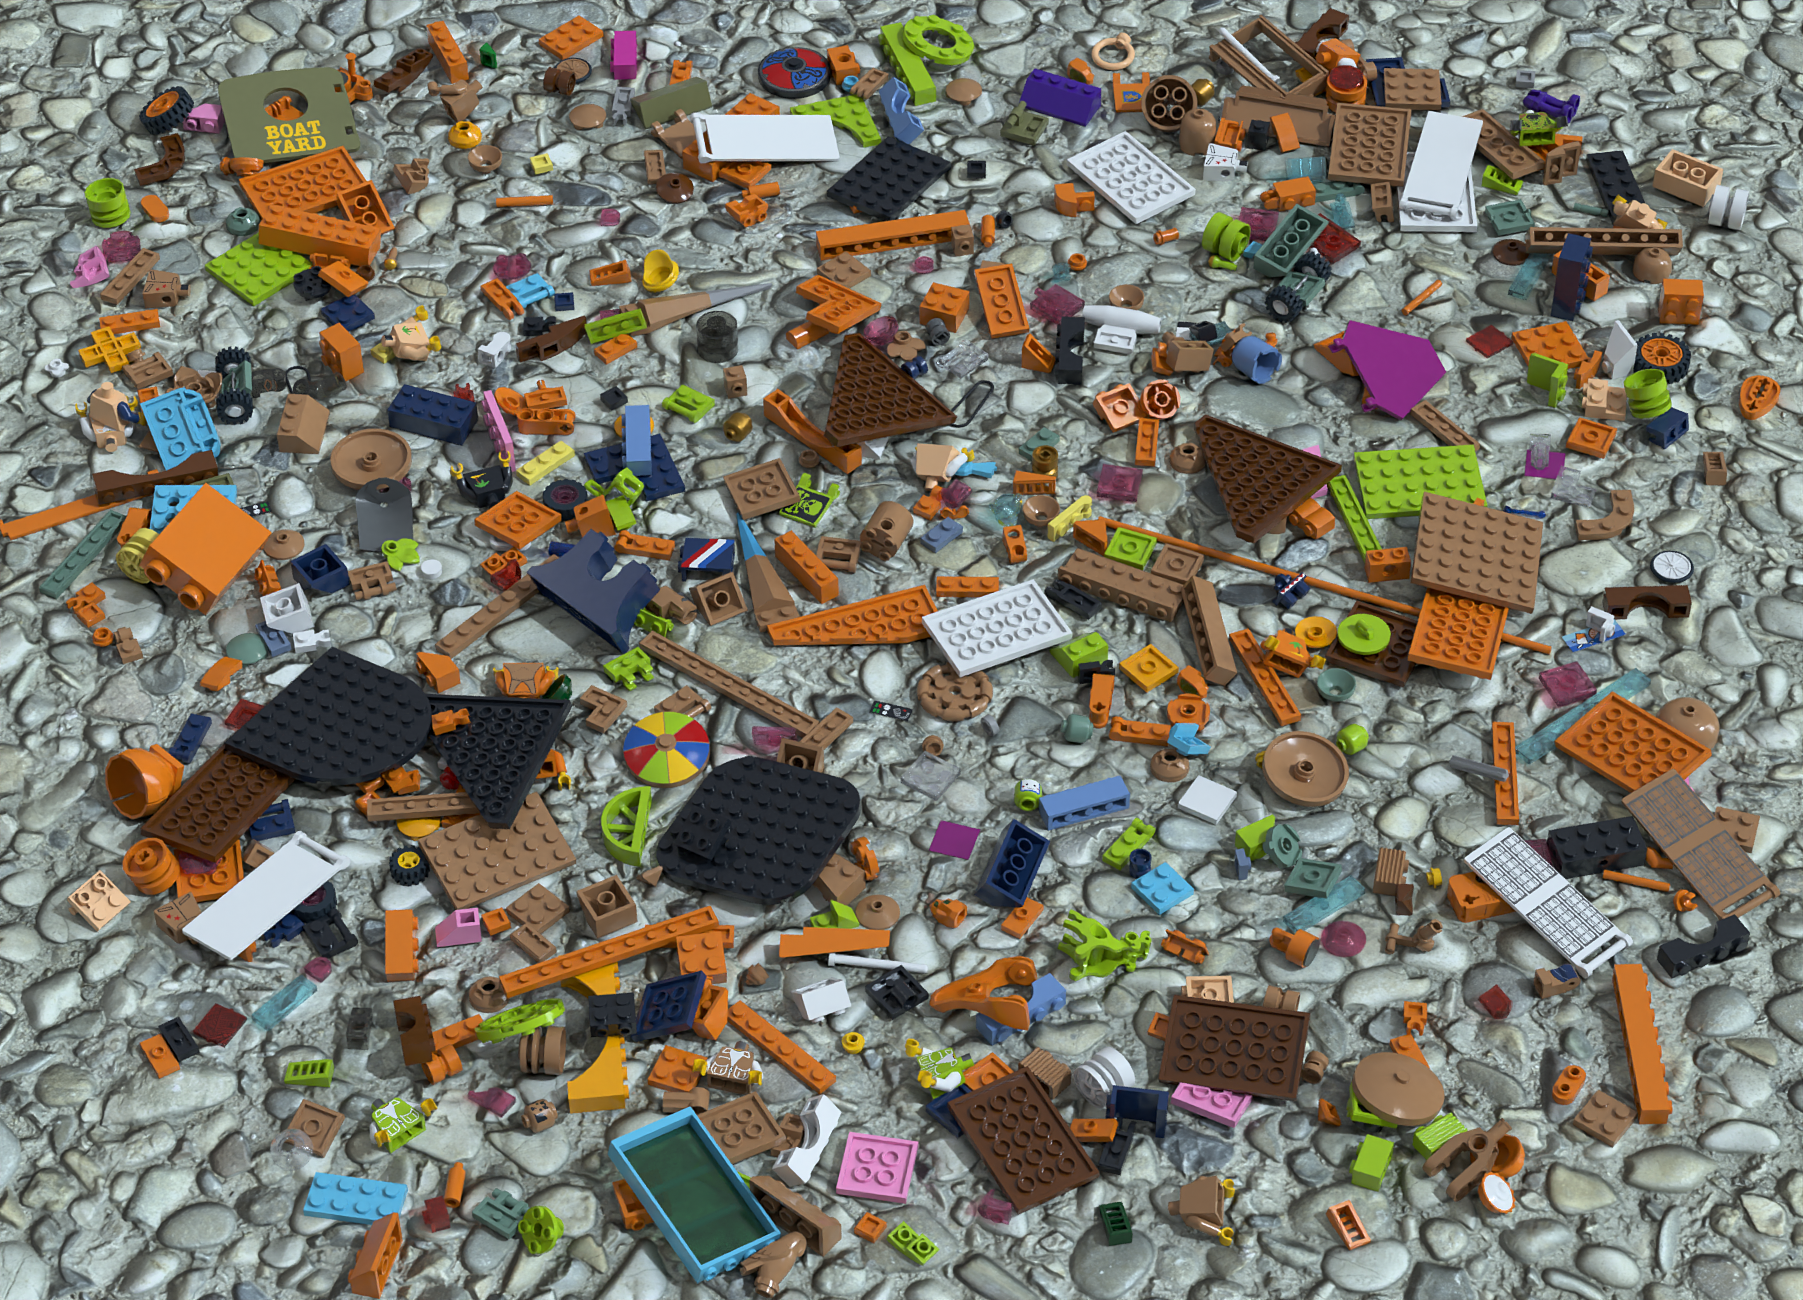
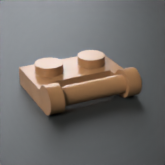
[122,352,173,390]
[816,536,861,573]
[654,685,711,718]

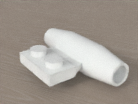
[1082,305,1162,354]

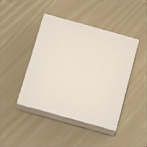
[1178,775,1237,825]

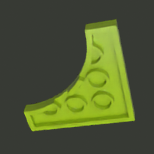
[790,94,881,148]

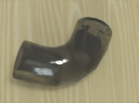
[293,372,347,400]

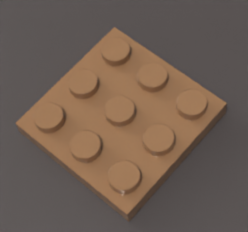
[1383,68,1441,110]
[723,458,800,520]
[697,1091,786,1164]

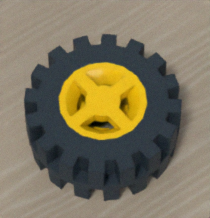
[389,845,430,886]

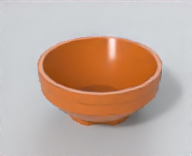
[229,157,264,177]

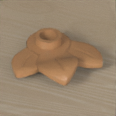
[887,331,926,362]

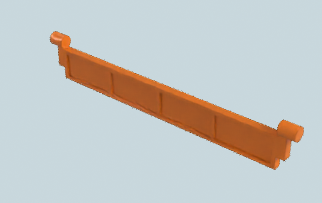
[0,469,158,541]

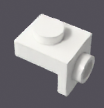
[1586,606,1615,642]

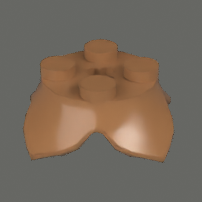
[165,366,222,408]

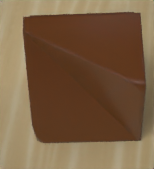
[1395,884,1414,916]

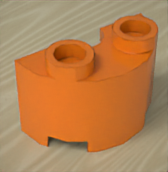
[725,194,768,227]

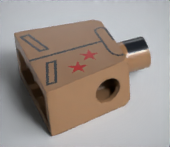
[143,269,191,308]
[154,892,201,944]

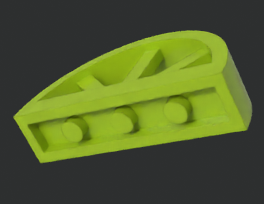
[601,786,652,867]

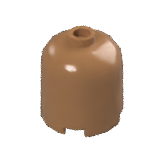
[1179,108,1216,156]

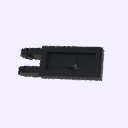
[1044,579,1102,620]
[1098,1117,1137,1176]

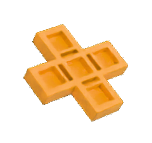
[78,326,142,373]

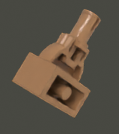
[1162,332,1214,373]

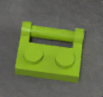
[662,384,715,423]

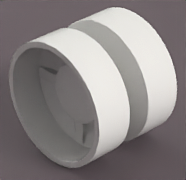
[1708,185,1749,230]

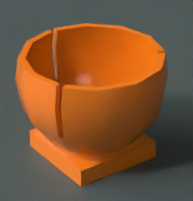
[105,744,184,819]

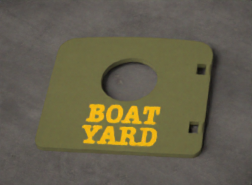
[218,67,360,163]

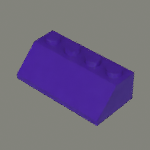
[1019,68,1101,127]

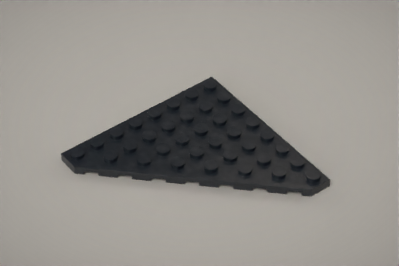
[426,694,572,829]

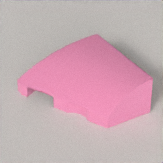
[70,246,110,288]

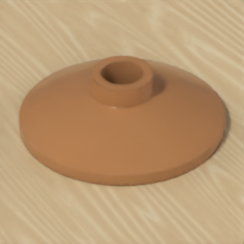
[264,529,305,560]
[856,895,900,930]

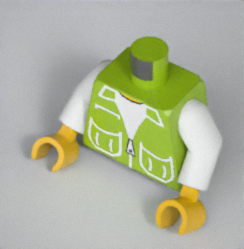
[905,1038,974,1099]
[369,1098,438,1154]

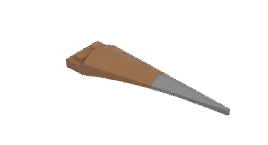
[619,283,772,336]

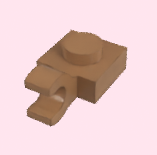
[1220,323,1252,352]

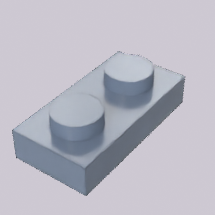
[920,517,963,554]
[255,621,292,657]

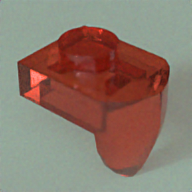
[490,559,522,591]
[1478,984,1513,1019]

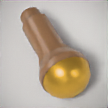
[384,247,398,270]

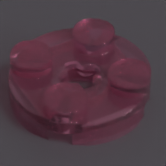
[102,231,141,263]

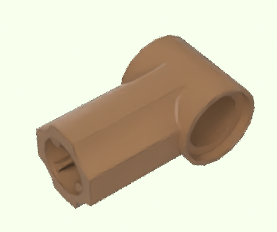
[663,1087,710,1115]

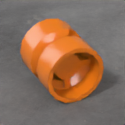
[421,1044,463,1085]

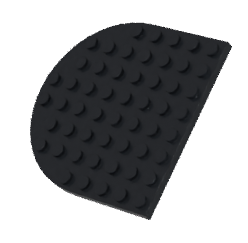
[224,647,432,785]

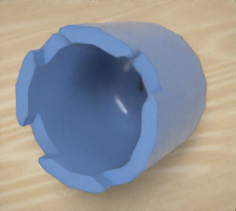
[1232,336,1282,384]

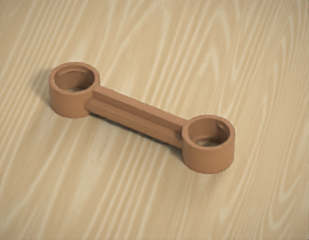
[1341,39,1377,82]

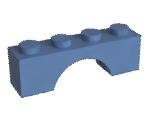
[879,77,924,144]
[976,973,1066,1046]

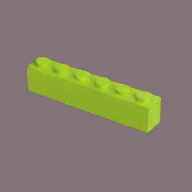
[878,22,936,106]

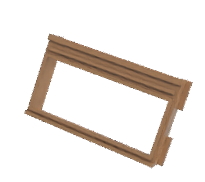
[1209,15,1329,98]

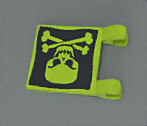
[779,473,840,528]

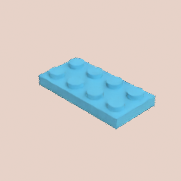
[303,1172,408,1225]

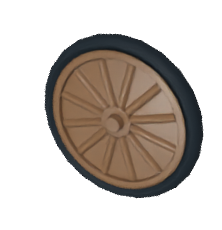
[554,58,592,83]

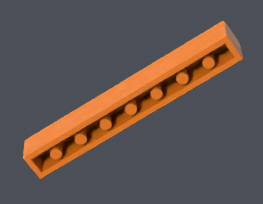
[816,210,970,261]
[1612,964,1673,1124]

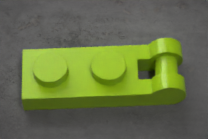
[1102,817,1156,871]

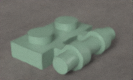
[472,1188,530,1240]

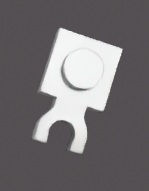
[293,629,331,653]

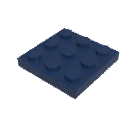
[631,970,707,1042]

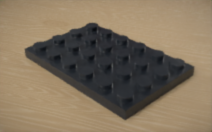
[827,136,951,221]

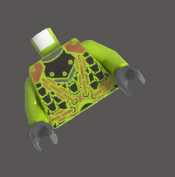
[1510,110,1568,146]

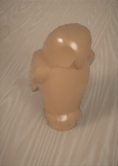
[739,1231,807,1298]

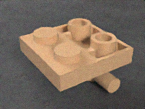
[67,870,131,932]

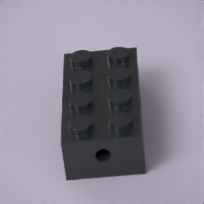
[1546,816,1647,879]

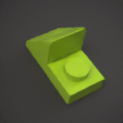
[810,900,859,929]

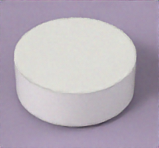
[421,560,442,579]

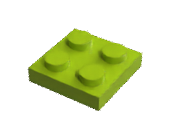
[1104,527,1157,571]

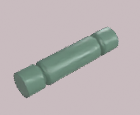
[1573,203,1609,217]

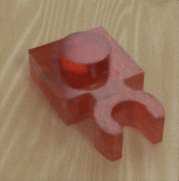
[453,383,475,402]

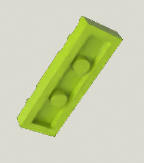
[585,308,647,344]

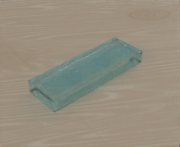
[251,975,317,1031]

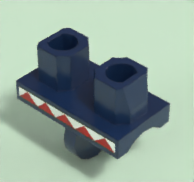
[1272,572,1311,609]

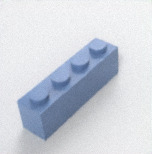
[622,405,652,476]
[1039,776,1130,831]

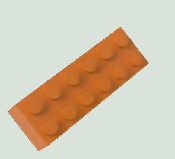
[682,93,780,182]
[259,205,381,266]

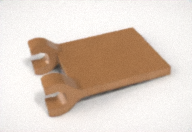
[651,109,696,159]

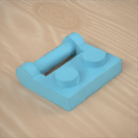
[506,273,555,309]

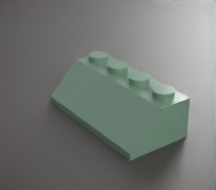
[1253,204,1329,277]

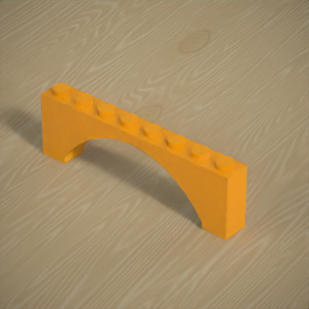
[559,955,629,1114]

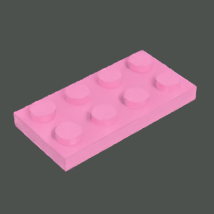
[481,390,516,472]

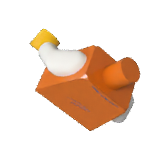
[1315,38,1361,72]

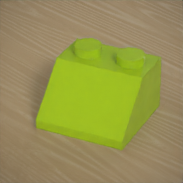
[1049,632,1108,678]

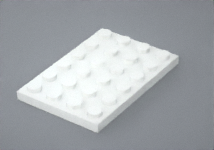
[1067,131,1196,224]
[1396,152,1477,232]
[922,579,1072,677]

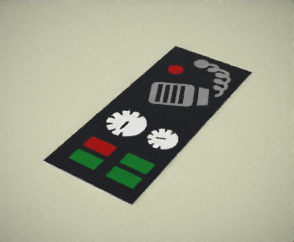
[240,501,272,517]
[870,700,913,721]

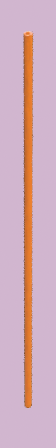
[1098,516,1552,655]

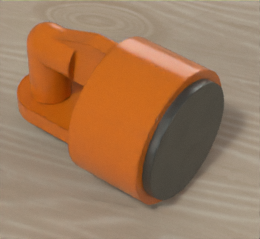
[1269,927,1320,968]

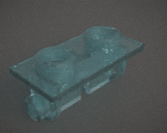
[1330,193,1355,229]

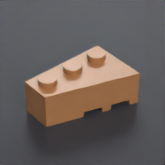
[813,853,866,906]

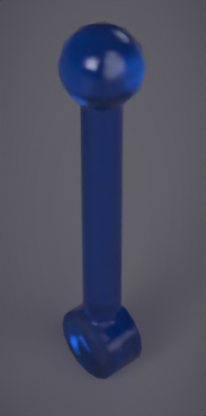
[1503,506,1546,519]

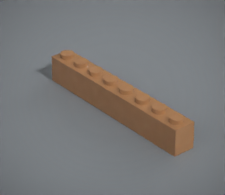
[1525,227,1683,256]

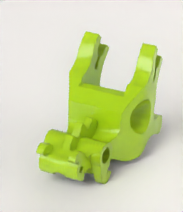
[1057,910,1152,981]

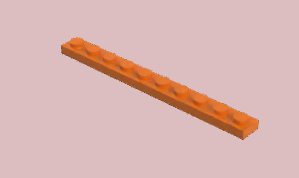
[499,906,719,999]

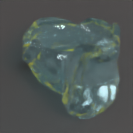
[989,493,1023,527]

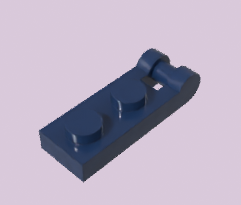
[169,713,212,763]

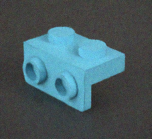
[1167,723,1211,756]

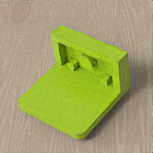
[1527,353,1568,408]

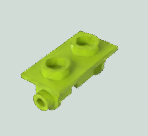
[634,608,674,638]

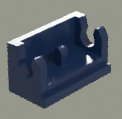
[1646,407,1689,450]

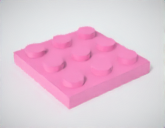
[836,1132,918,1204]

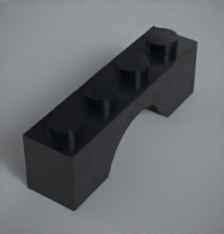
[1054,316,1085,385]
[1657,914,1750,978]

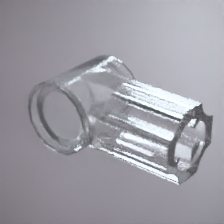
[1529,433,1551,470]

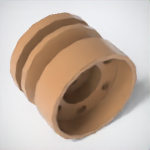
[518,1026,566,1075]

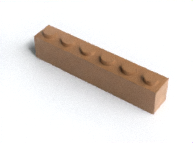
[1181,575,1237,686]

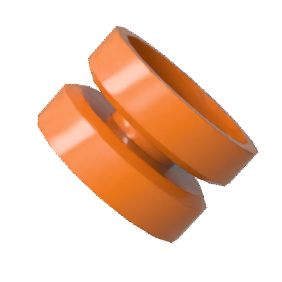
[1325,69,1367,112]
[122,838,180,895]

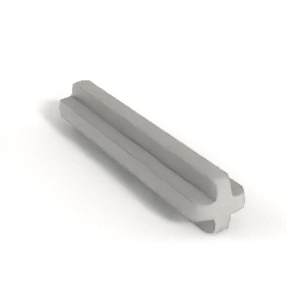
[1449,755,1509,782]

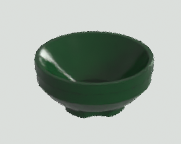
[542,674,573,700]

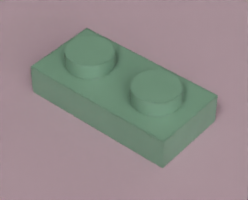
[1019,427,1060,461]

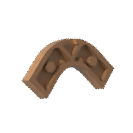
[1575,490,1634,540]

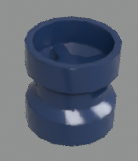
[901,356,928,380]
[1129,849,1152,879]

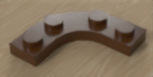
[134,133,185,186]

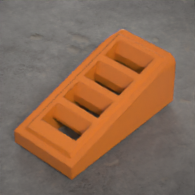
[589,260,632,286]
[1013,470,1056,495]
[1326,1200,1371,1251]

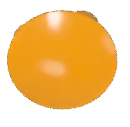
[397,816,441,841]

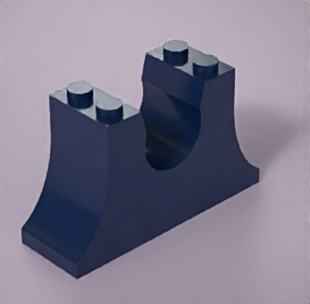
[527,529,660,654]

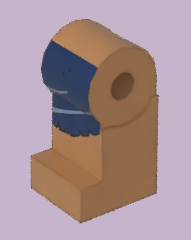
[1533,964,1581,999]

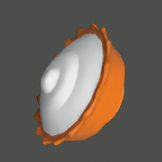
[1478,1171,1516,1214]

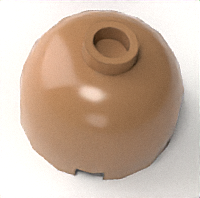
[1633,247,1672,284]

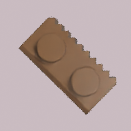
[1373,847,1409,896]
[1018,1047,1071,1100]

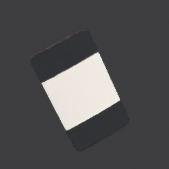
[1176,322,1197,341]

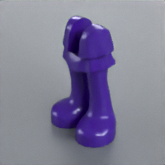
[1523,90,1580,123]

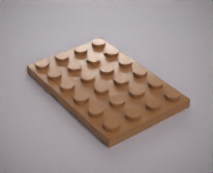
[1328,103,1412,187]
[418,792,577,910]

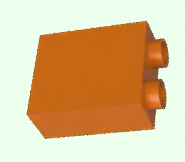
[139,483,272,615]

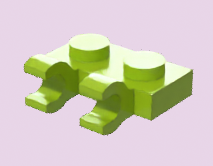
[603,647,654,691]

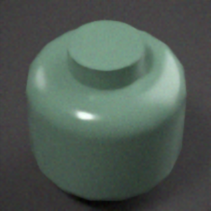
[1060,714,1093,744]

